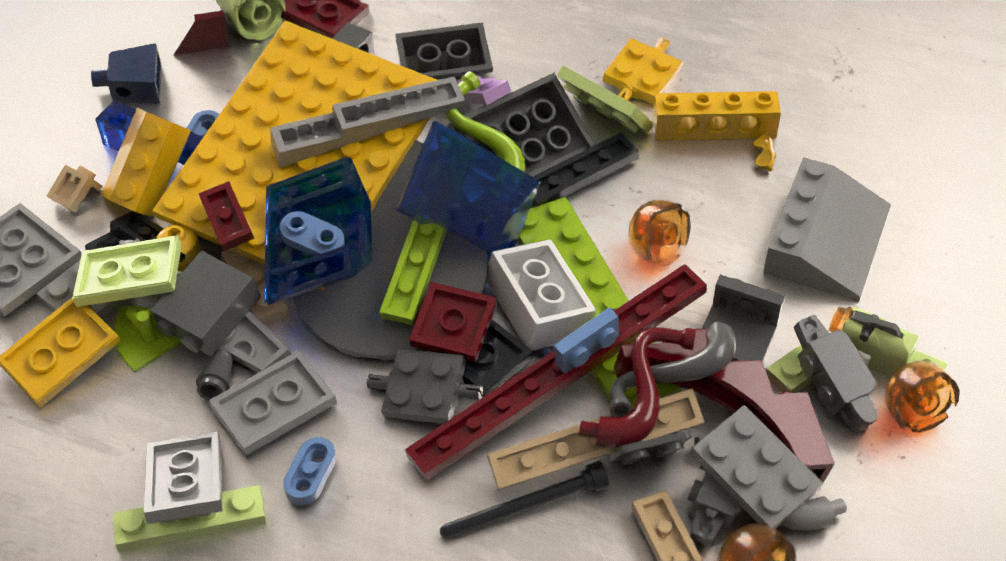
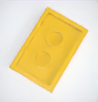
[0,297,121,408]

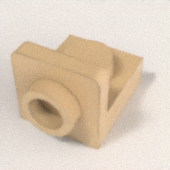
[46,164,103,213]

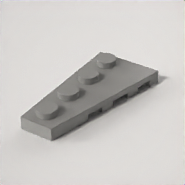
[217,311,291,373]

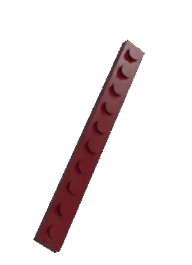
[405,264,707,481]

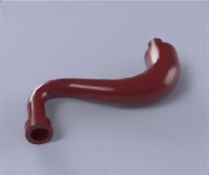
[579,327,696,448]

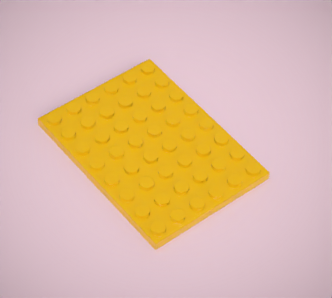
[152,21,437,290]

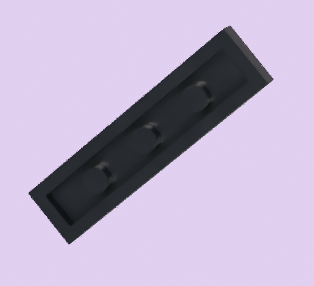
[519,132,639,207]

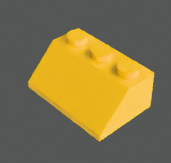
[101,108,191,218]

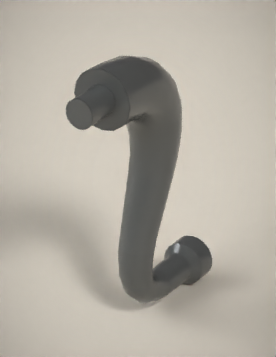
[609,322,736,418]

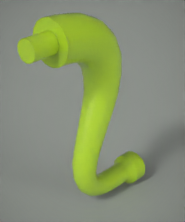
[444,71,525,200]

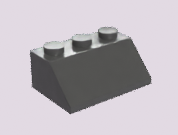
[395,22,493,79]

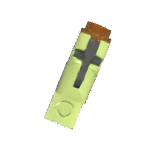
[829,306,948,396]

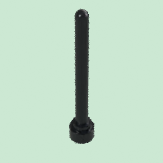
[439,460,610,539]

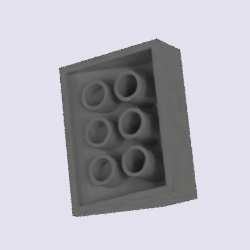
[443,73,595,201]

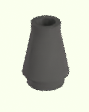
[196,350,234,401]

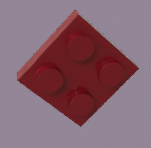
[409,282,497,363]

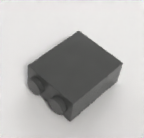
[150,250,261,357]

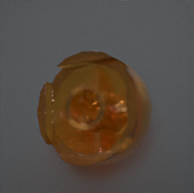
[628,200,691,266]
[885,360,960,433]
[718,523,796,561]

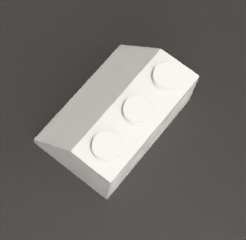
[486,239,596,351]

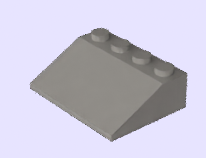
[763,157,891,301]

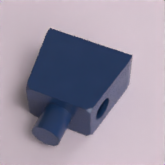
[91,43,162,104]

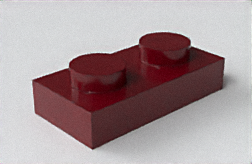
[198,181,254,252]

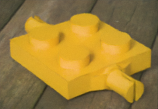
[603,37,683,105]

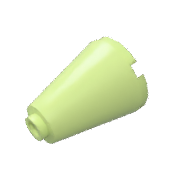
[215,0,285,41]

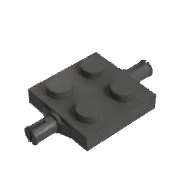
[367,349,483,424]

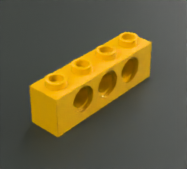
[653,91,781,141]

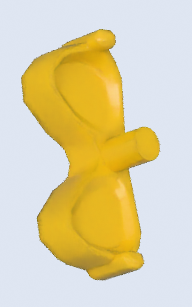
[753,134,777,172]

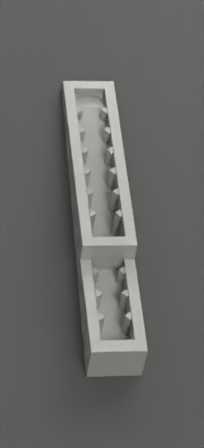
[270,76,465,168]

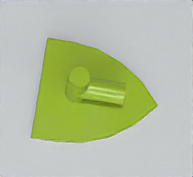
[114,306,182,373]

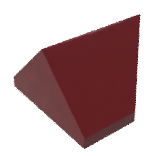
[173,10,230,56]

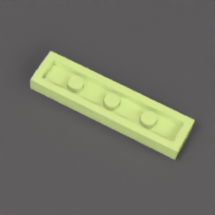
[113,485,266,552]

